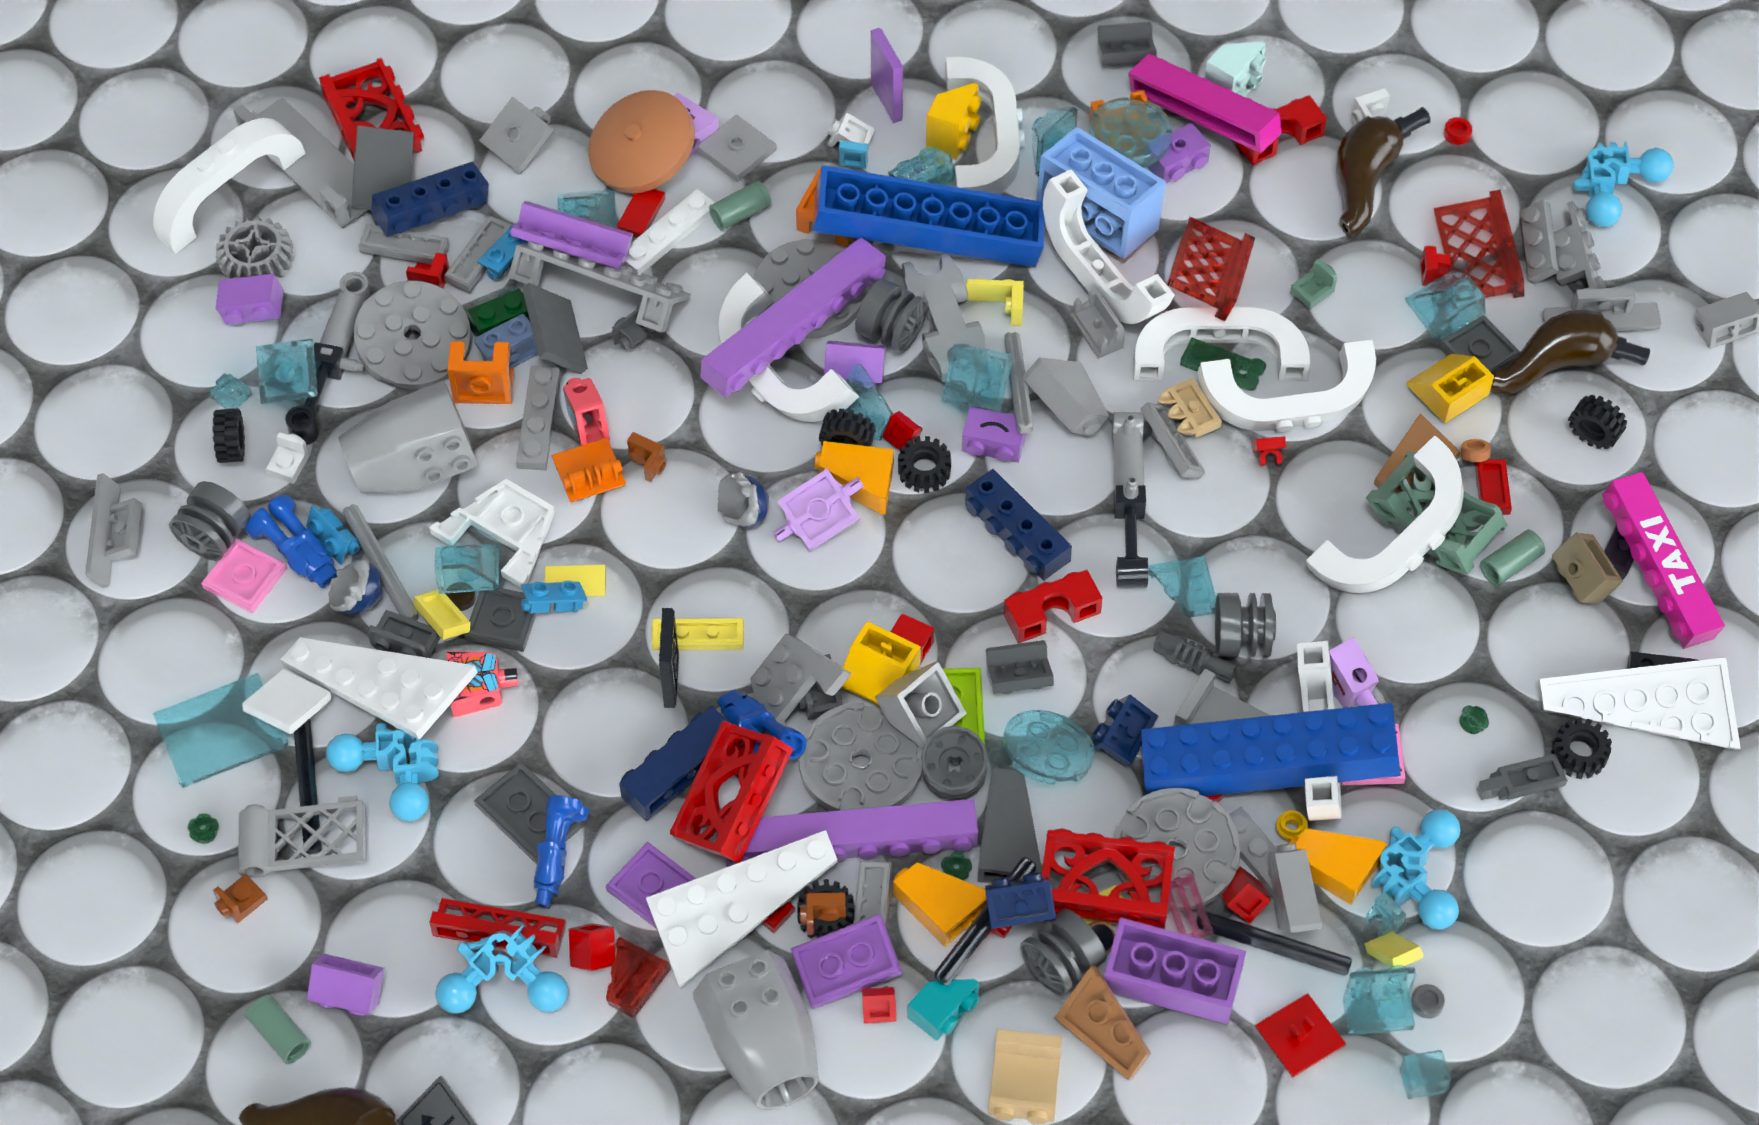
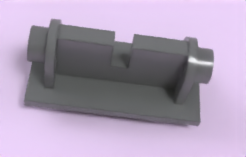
[612,303,655,349]

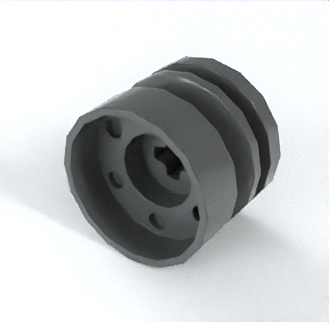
[855,278,928,354]
[169,481,251,561]
[1215,593,1276,657]
[921,726,987,801]
[1020,908,1106,996]

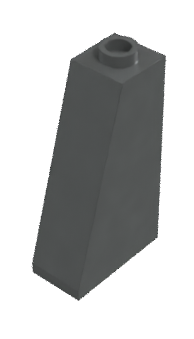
[977,766,1042,884]

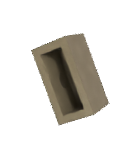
[1552,532,1623,604]

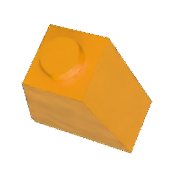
[814,441,894,515]
[1289,828,1387,905]
[893,862,987,947]

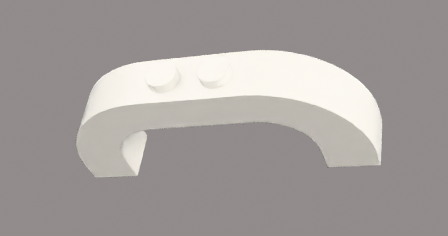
[945,57,1025,194]
[153,118,305,254]
[1043,170,1174,324]
[718,273,859,422]
[1133,306,1311,381]
[1197,340,1376,432]
[1306,436,1464,593]
[1297,641,1342,821]

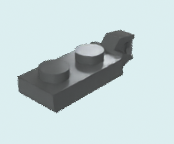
[1477,754,1568,800]

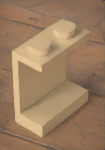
[988,1029,1062,1124]

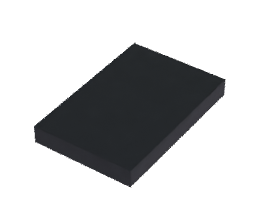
[659,608,679,708]

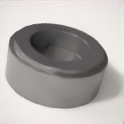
[1411,984,1445,1019]

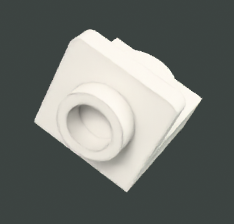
[1351,88,1390,125]
[827,112,875,148]
[265,432,309,484]

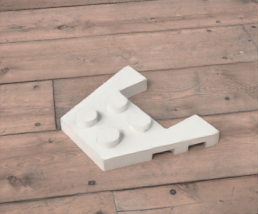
[429,479,555,589]

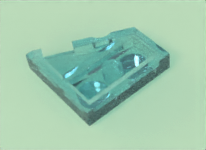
[845,363,893,441]
[1148,556,1216,618]

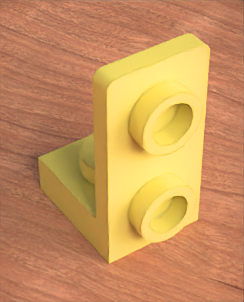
[966,278,1024,326]

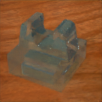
[209,373,252,409]
[1366,891,1406,936]

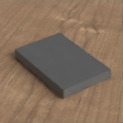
[351,126,414,210]
[522,283,588,374]
[474,762,584,865]

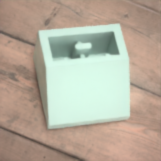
[1205,41,1266,97]

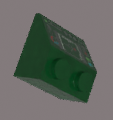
[462,285,530,338]

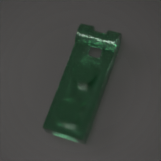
[1180,337,1267,391]

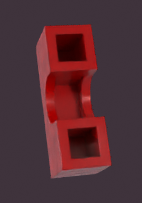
[1236,95,1327,165]
[1003,569,1103,644]

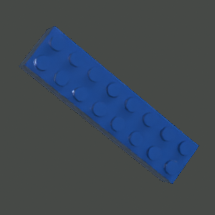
[813,165,1045,267]
[1141,703,1401,796]

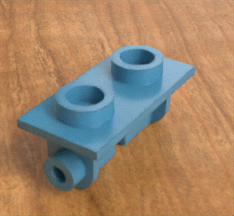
[477,225,528,280]
[306,505,361,565]
[521,581,587,614]

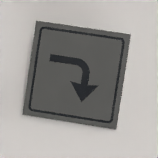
[396,1076,477,1125]

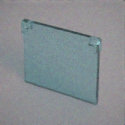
[153,673,289,788]

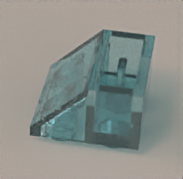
[941,344,1013,412]

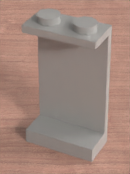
[1174,669,1271,726]

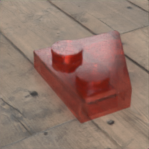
[606,936,671,1018]

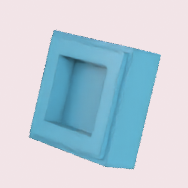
[839,140,868,169]

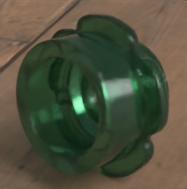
[1459,705,1489,734]
[187,813,219,844]
[941,852,972,880]

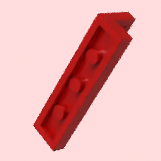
[429,898,566,958]

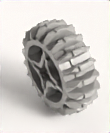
[216,216,294,279]

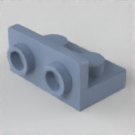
[474,314,538,368]

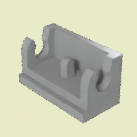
[1070,288,1125,359]
[1695,291,1759,349]

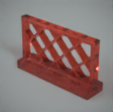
[1434,189,1524,304]
[1166,216,1255,321]

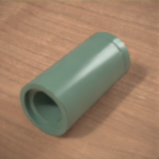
[709,180,771,231]
[1480,529,1545,586]
[245,995,311,1064]

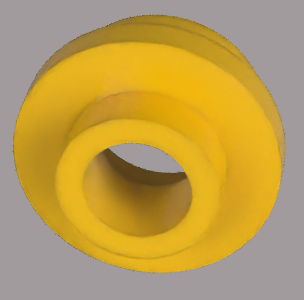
[1276,810,1308,841]

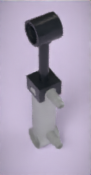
[285,272,371,445]
[1112,412,1148,587]

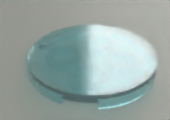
[1088,97,1172,168]
[1002,710,1095,785]

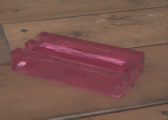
[1161,873,1213,939]

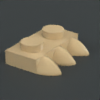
[1158,378,1222,438]

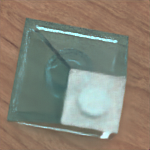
[1032,106,1078,177]
[557,189,617,229]
[1405,270,1485,342]
[256,338,318,404]
[435,544,499,594]

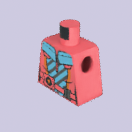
[563,377,610,446]
[447,651,519,717]

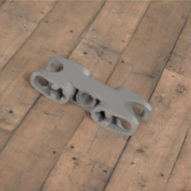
[902,253,988,383]

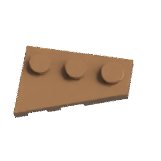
[1374,413,1460,494]
[1054,965,1151,1080]

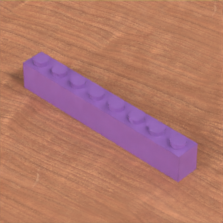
[700,237,886,398]
[725,799,978,868]

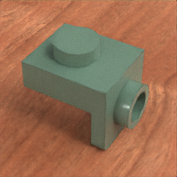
[1290,258,1338,310]

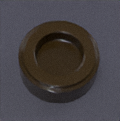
[445,580,476,611]

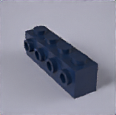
[371,161,489,237]
[965,469,1072,581]
[619,706,730,821]

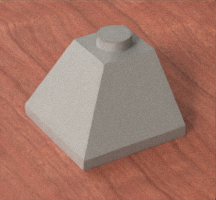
[875,662,967,748]

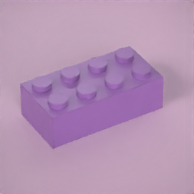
[1104,918,1246,1024]

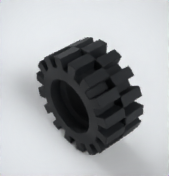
[1568,395,1627,449]
[819,408,875,446]
[212,409,245,463]
[898,436,951,493]
[1551,718,1612,779]
[797,879,855,939]

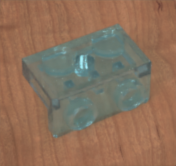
[888,147,955,185]

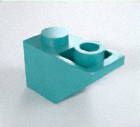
[907,979,980,1041]

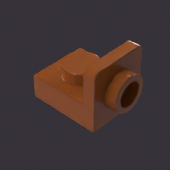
[627,432,667,482]
[213,874,268,924]
[800,892,846,935]

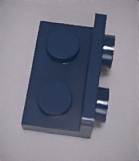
[1089,694,1158,767]
[985,872,1056,929]

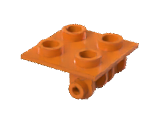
[551,438,626,503]

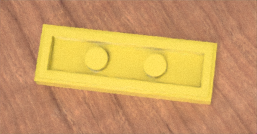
[652,618,744,650]

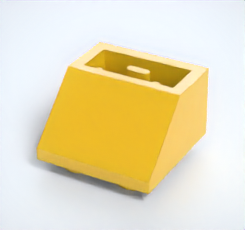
[926,83,981,160]
[1406,354,1494,424]
[841,621,921,706]

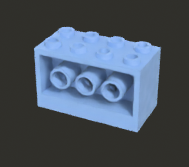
[1036,127,1166,259]

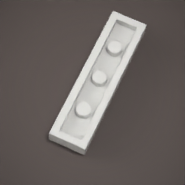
[623,189,715,275]

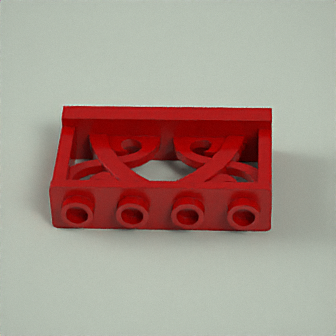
[319,57,424,161]
[670,721,793,863]
[1042,828,1175,929]

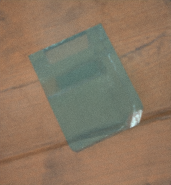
[1399,1050,1451,1099]

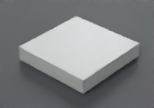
[242,669,331,734]

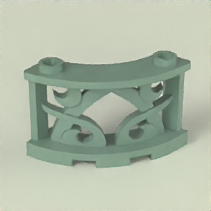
[1366,451,1508,574]

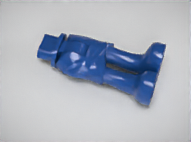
[245,495,337,588]
[717,690,806,760]
[534,795,589,909]

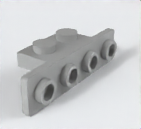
[1554,201,1606,289]
[1543,286,1662,331]
[85,473,142,588]

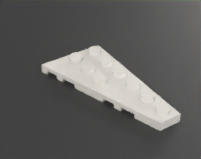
[280,637,478,740]
[1539,657,1741,751]
[646,830,837,989]

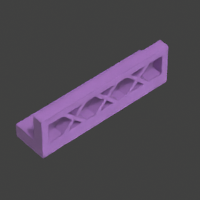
[510,201,633,269]

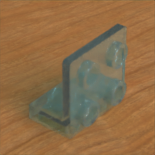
[1343,965,1416,1035]

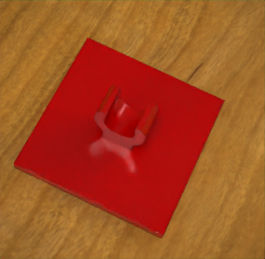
[1255,993,1346,1078]

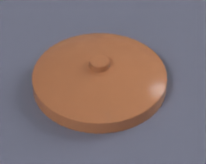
[588,90,695,193]

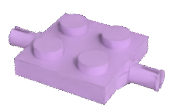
[773,468,864,552]

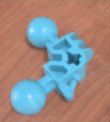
[1573,142,1674,228]
[326,723,439,822]
[1372,809,1461,930]
[435,925,569,1014]

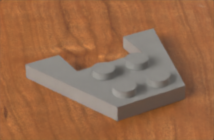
[750,633,852,735]

